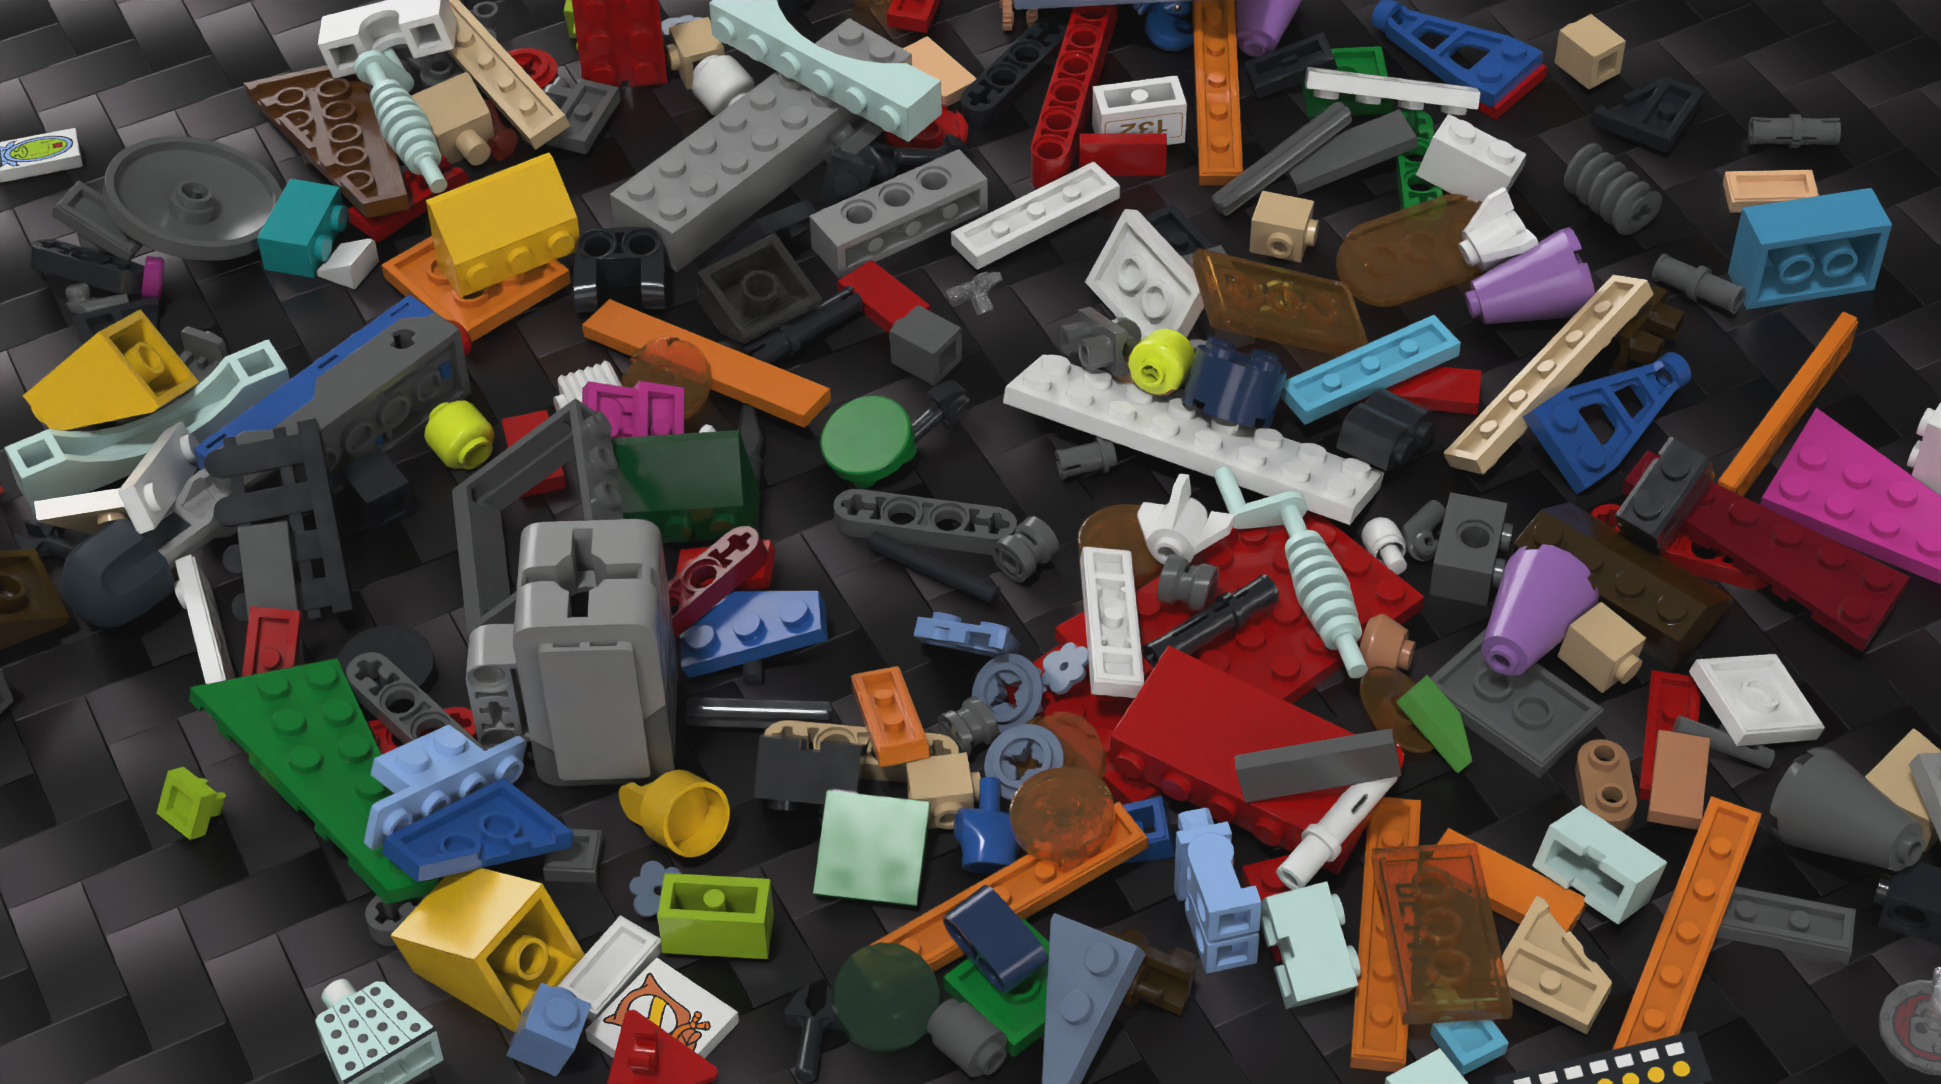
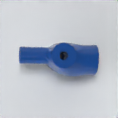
[954,777,1025,875]

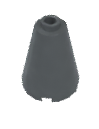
[1770,747,1925,871]

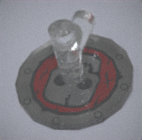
[1878,967,1941,1075]

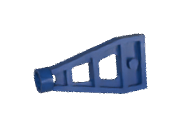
[1371,0,1543,108]
[1523,352,1691,495]

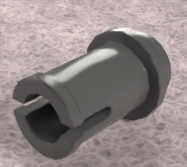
[1055,436,1117,480]

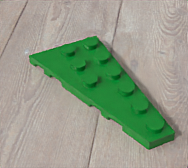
[189,658,439,904]

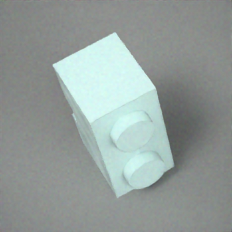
[1532,805,1667,924]
[1260,882,1361,1009]

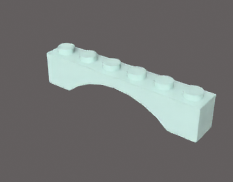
[709,0,942,142]
[4,339,290,515]

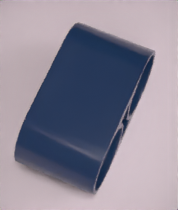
[942,885,1049,995]

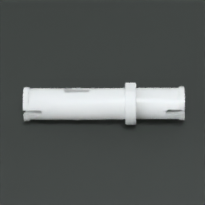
[1276,777,1398,890]

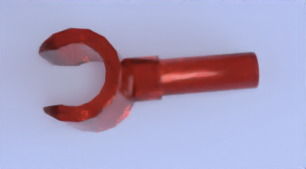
[484,99,518,161]

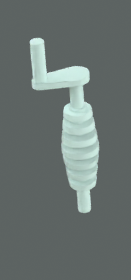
[354,47,447,193]
[1214,467,1368,678]

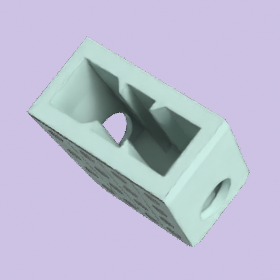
[315,979,443,1084]

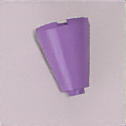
[1235,0,1303,57]
[1465,227,1595,325]
[1481,544,1599,676]

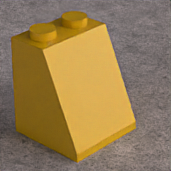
[23,309,200,431]
[390,868,585,1032]

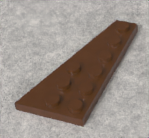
[243,65,410,218]

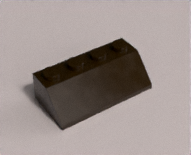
[1513,502,1733,671]

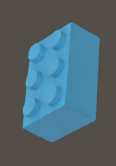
[1728,188,1892,310]

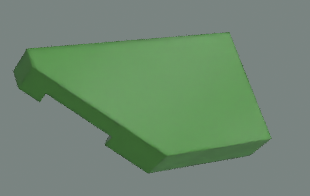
[1396,675,1472,773]

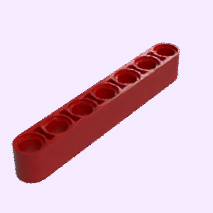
[1031,4,1118,189]

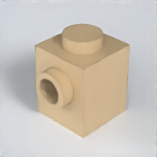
[1555,14,1626,89]
[665,17,725,90]
[1249,191,1319,263]
[1557,602,1647,693]
[906,752,981,829]

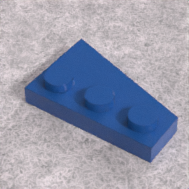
[680,591,828,679]

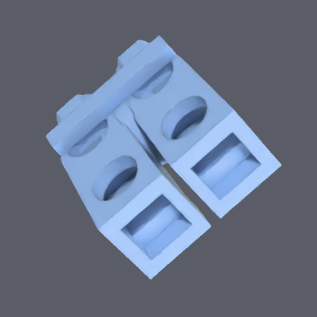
[1174,808,1262,974]

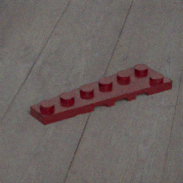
[1622,451,1910,651]

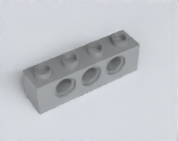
[809,149,988,278]

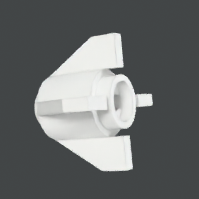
[1458,187,1539,271]
[1137,474,1235,564]

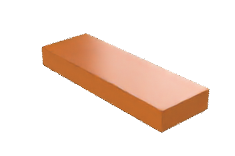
[851,666,930,767]
[1422,828,1587,933]

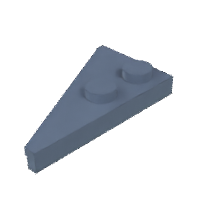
[1042,913,1146,1084]

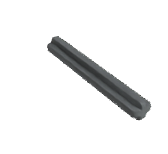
[1211,102,1352,216]

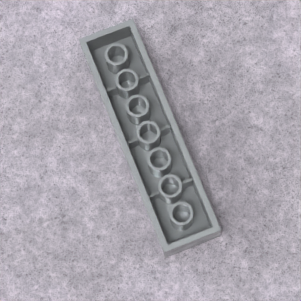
[610,18,912,272]

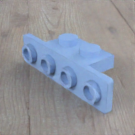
[364,724,527,850]

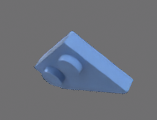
[914,612,1021,658]

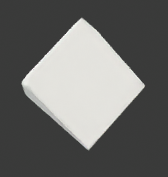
[317,239,379,289]

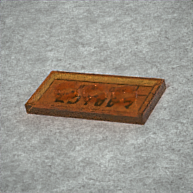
[1190,248,1369,356]
[1371,843,1513,1025]

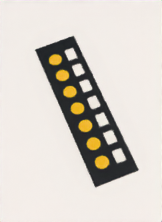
[1494,1031,1713,1084]

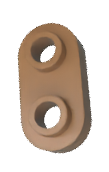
[1575,739,1637,832]

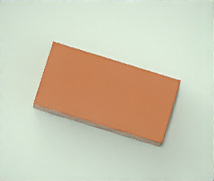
[1647,730,1710,830]

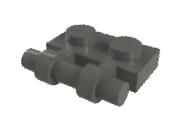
[519,77,621,154]

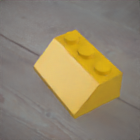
[426,152,580,298]

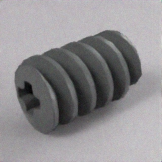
[1564,143,1662,235]

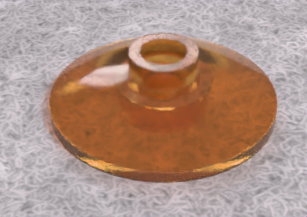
[1360,666,1434,753]

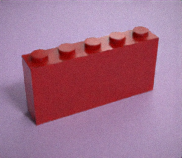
[1108,645,1384,875]

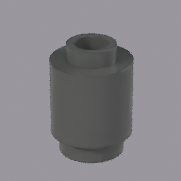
[927,999,1007,1077]

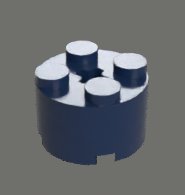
[1181,336,1287,428]

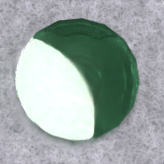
[831,942,940,1053]

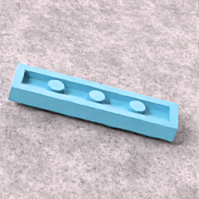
[1280,315,1461,424]

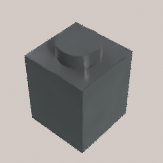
[889,305,962,386]

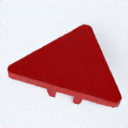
[607,1010,718,1084]

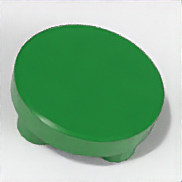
[820,396,917,489]

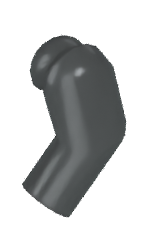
[65,283,129,315]

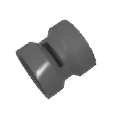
[992,516,1060,583]
[1157,554,1220,613]

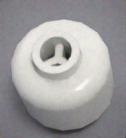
[692,55,755,116]

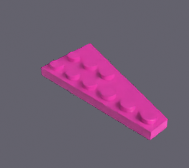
[1760,408,1941,584]

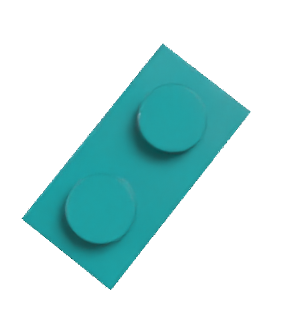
[257,178,348,278]

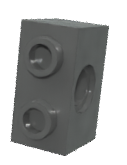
[1429,492,1514,606]

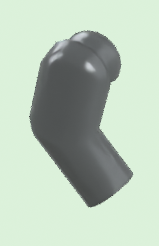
[1402,500,1446,561]

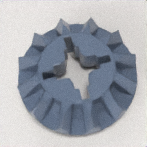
[972,654,1048,733]
[984,724,1066,804]

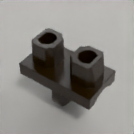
[1612,285,1685,371]
[1106,928,1196,1016]

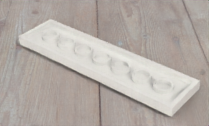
[1003,354,1384,525]

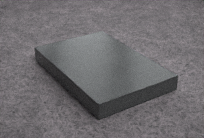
[1430,629,1604,778]

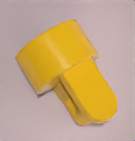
[619,770,730,857]

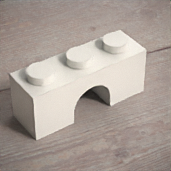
[318,0,457,79]

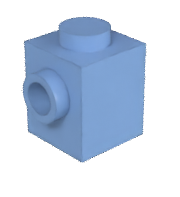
[506,983,591,1076]

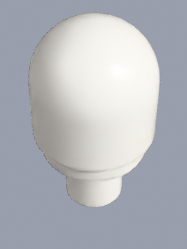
[1361,517,1407,575]

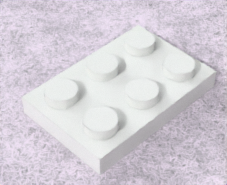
[1085,209,1213,340]

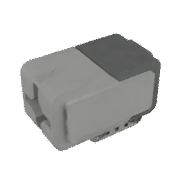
[465,519,678,786]

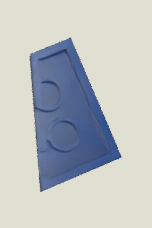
[382,778,573,882]

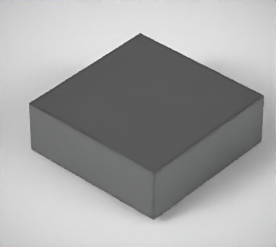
[543,829,604,883]

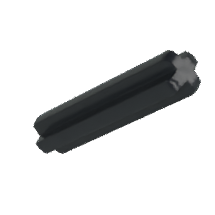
[684,697,833,729]

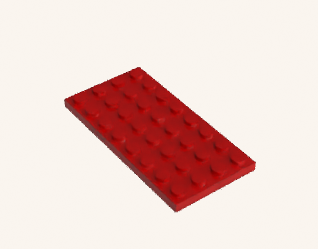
[1005,510,1424,805]

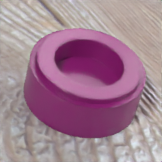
[142,256,165,300]

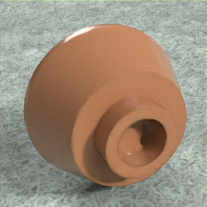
[1359,613,1416,680]

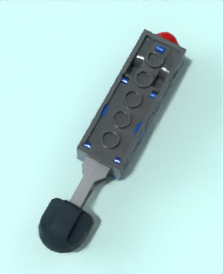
[61,295,472,627]

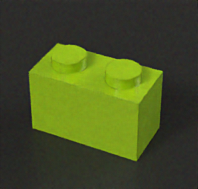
[657,873,774,959]

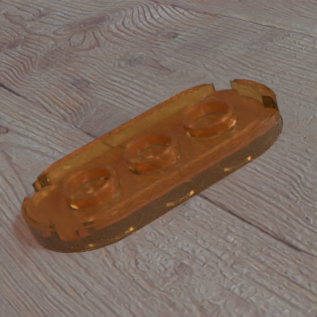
[1336,194,1487,307]

